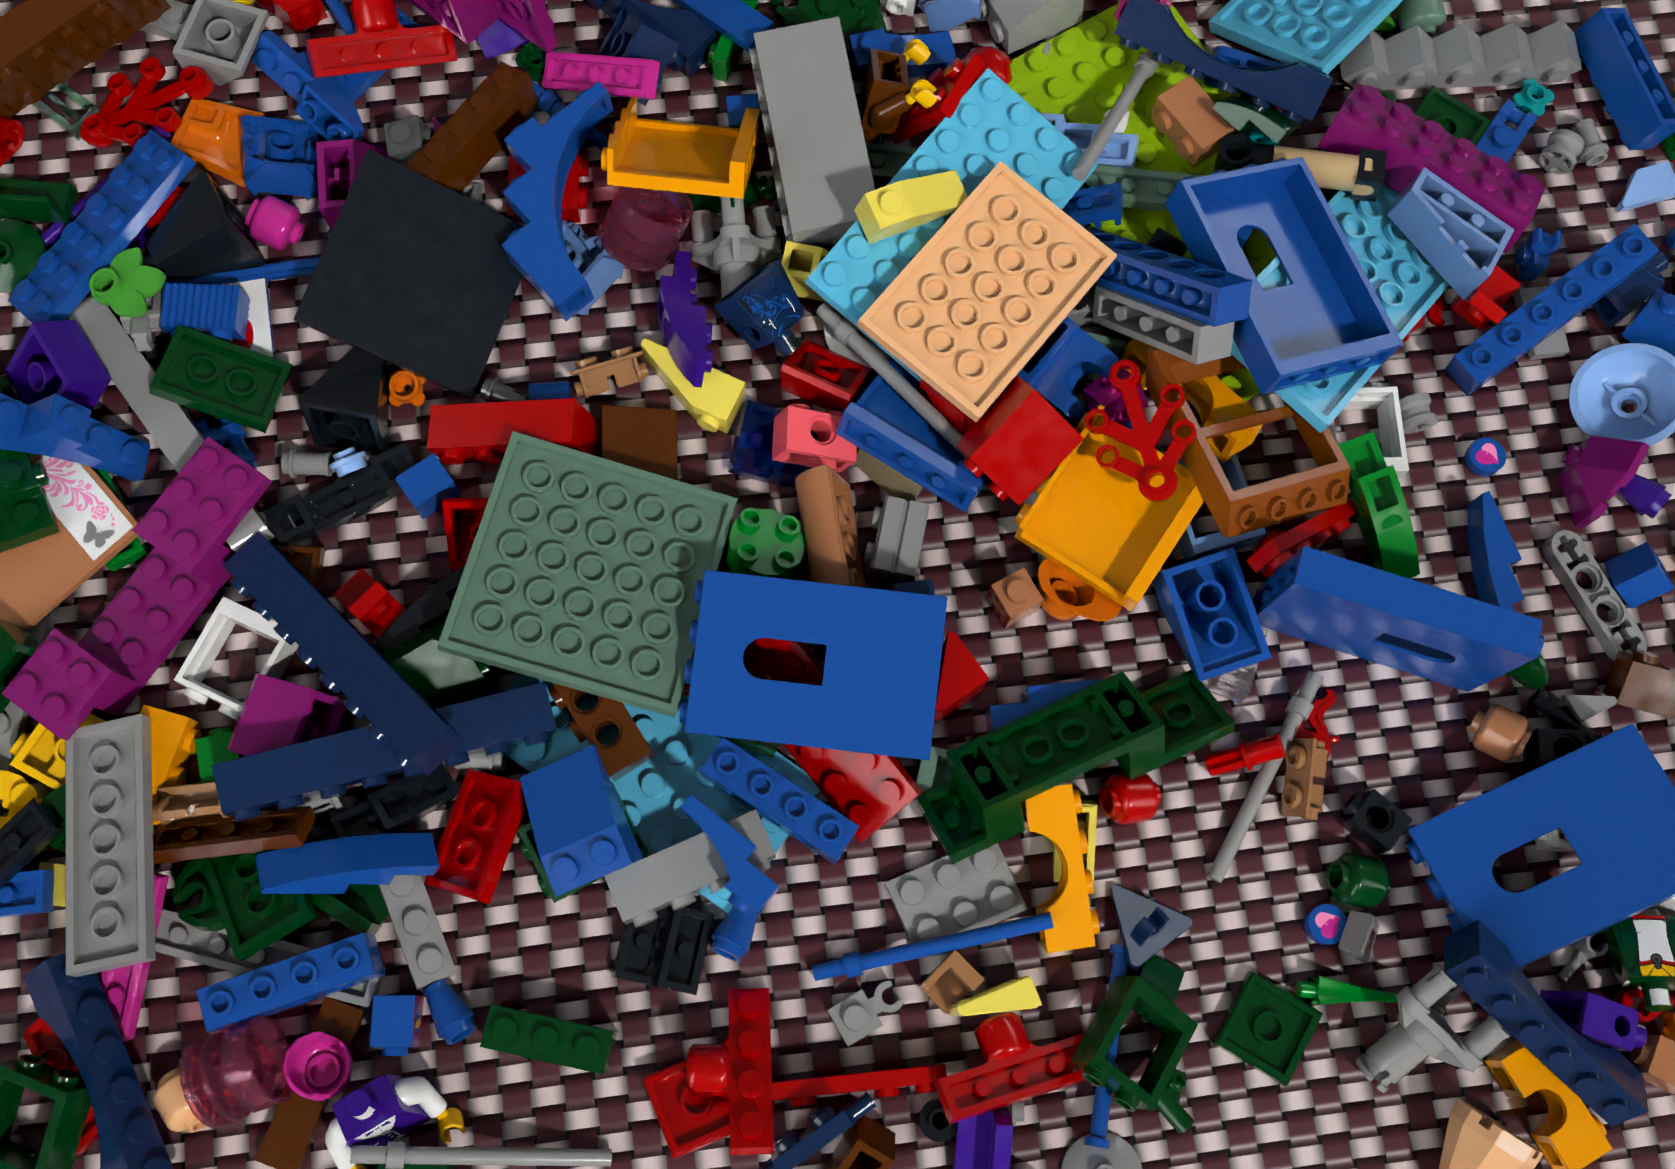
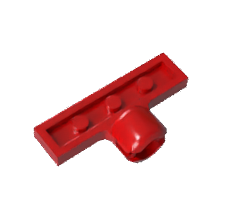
[305,0,458,79]
[1246,498,1358,579]
[687,988,774,1155]
[934,1012,1086,1125]

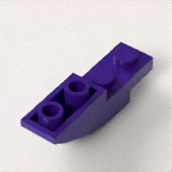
[657,251,713,388]

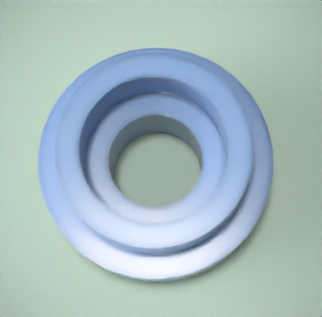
[329,447,367,478]

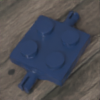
[760,1091,877,1169]

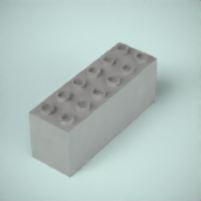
[749,16,875,251]

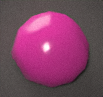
[282,1031,354,1101]

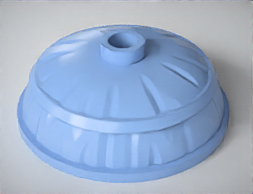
[1569,343,1675,446]

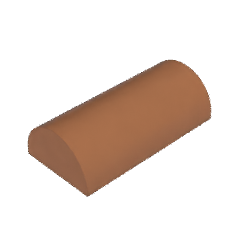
[795,464,867,588]

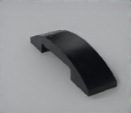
[263,443,416,546]

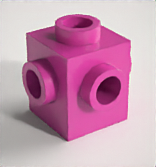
[1083,369,1149,425]

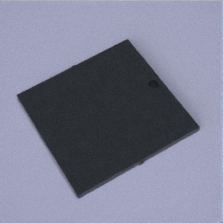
[293,149,524,399]

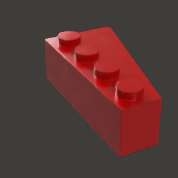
[427,398,600,465]

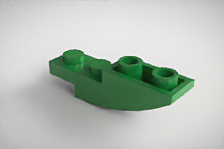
[1338,431,1420,578]

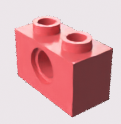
[772,404,857,472]

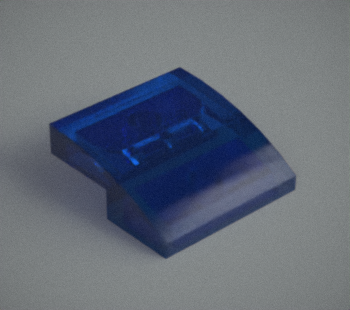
[728,399,817,488]

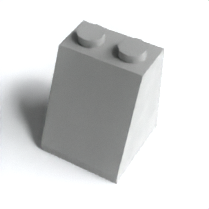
[980,0,1084,54]

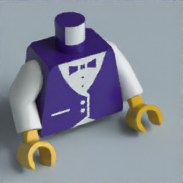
[325,1073,465,1169]

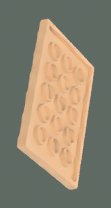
[857,161,1118,423]

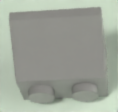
[172,0,269,86]

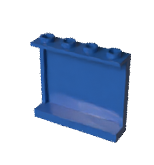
[836,357,989,513]

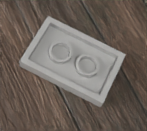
[885,843,1027,943]

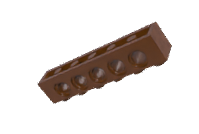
[548,683,655,781]

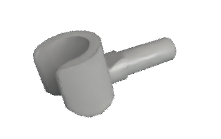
[1557,934,1608,983]

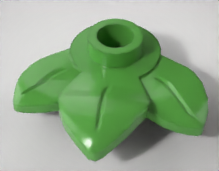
[89,248,166,318]

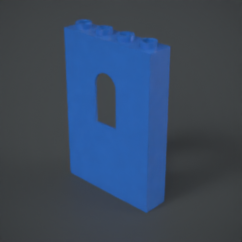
[1165,157,1403,395]
[1253,546,1544,692]
[679,570,948,761]
[1404,723,1675,968]

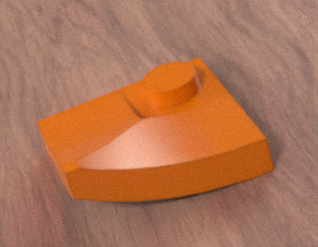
[170,99,265,188]

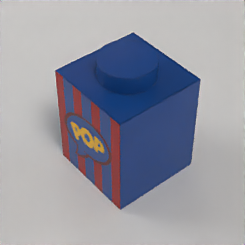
[370,995,424,1056]

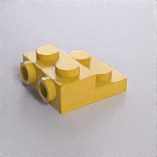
[9,712,106,790]

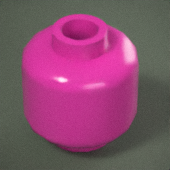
[245,195,305,251]

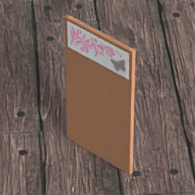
[0,454,140,631]

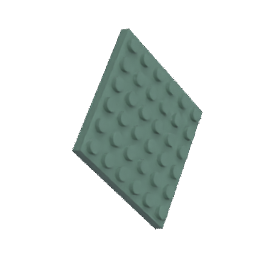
[437,431,738,718]

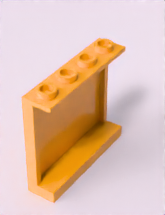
[601,98,760,199]
[1014,404,1204,611]

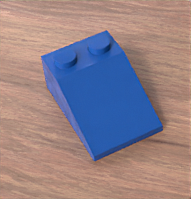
[1152,547,1272,682]
[520,744,643,897]

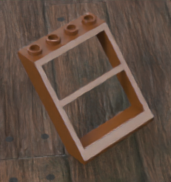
[1145,348,1351,538]

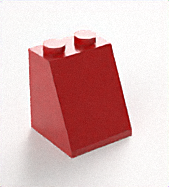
[957,375,1084,506]

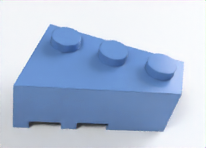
[1387,167,1514,300]

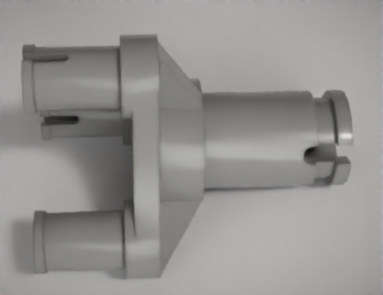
[690,197,782,325]
[1355,963,1511,1093]

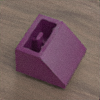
[316,139,390,229]
[227,673,346,756]

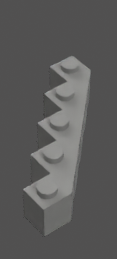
[1340,20,1582,90]

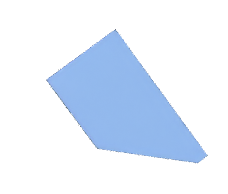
[1616,161,1675,213]

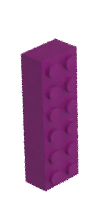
[1318,82,1546,253]

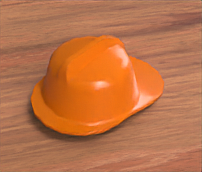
[1037,559,1122,621]

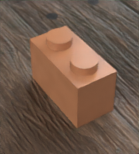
[1150,75,1235,167]

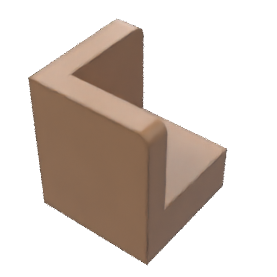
[918,950,985,1014]

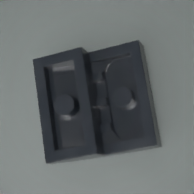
[611,905,714,995]

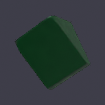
[1136,955,1185,1004]

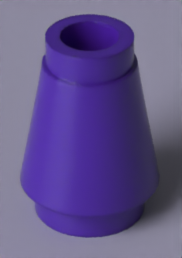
[1617,474,1672,519]

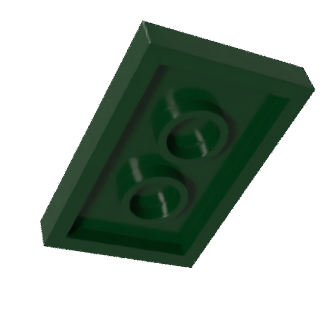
[149,325,293,433]

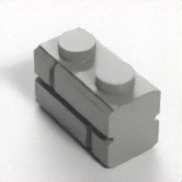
[863,496,930,583]

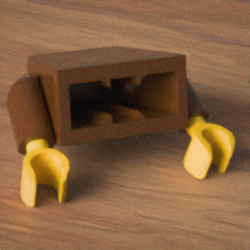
[858,39,937,144]

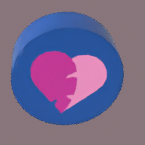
[1464,438,1506,477]
[1304,904,1347,945]

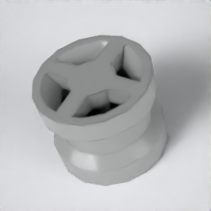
[1538,129,1585,174]
[1399,393,1438,434]

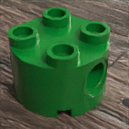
[720,508,805,579]

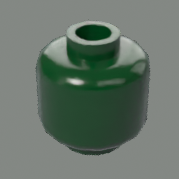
[1327,853,1391,909]

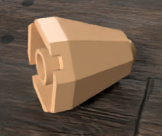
[1439,1099,1543,1169]

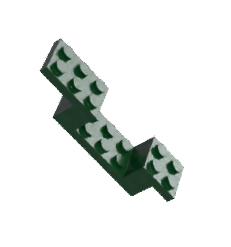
[916,670,1234,864]

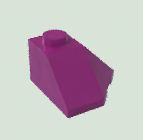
[1558,436,1650,529]

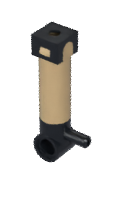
[1214,133,1387,202]

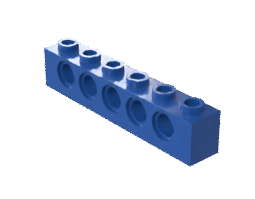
[1445,224,1660,396]
[1084,226,1252,327]

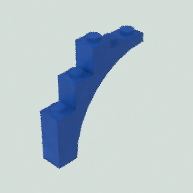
[502,81,614,321]
[0,393,151,482]

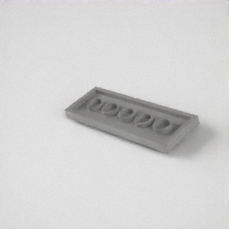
[66,713,156,977]

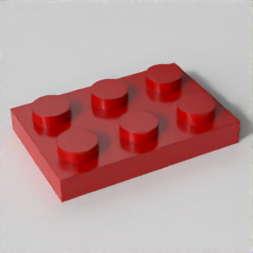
[886,53,985,144]
[424,769,527,904]

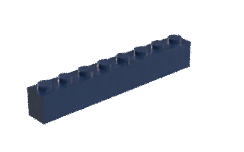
[223,532,465,776]
[211,682,557,822]

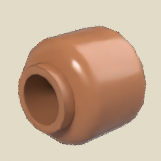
[1468,704,1533,762]

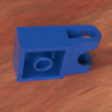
[1018,317,1124,424]

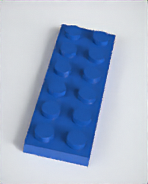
[8,130,196,322]

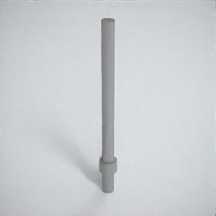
[1072,49,1159,181]
[816,302,967,458]
[1207,671,1323,883]
[350,1141,612,1169]

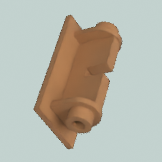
[570,346,649,398]
[1281,738,1328,820]
[152,781,229,825]

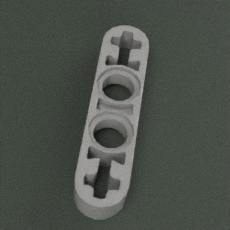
[1543,530,1647,662]

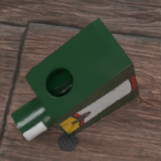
[1598,914,1675,1012]

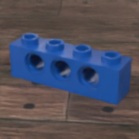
[700,737,859,865]
[196,933,386,1032]

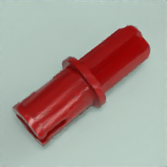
[1205,733,1286,776]

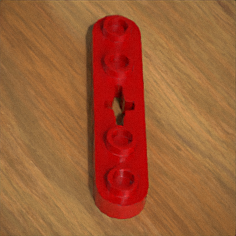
[772,1064,947,1109]

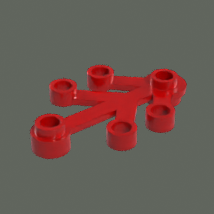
[80,57,214,148]
[1085,359,1197,502]

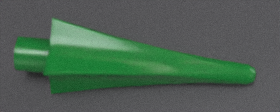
[1295,975,1398,1005]

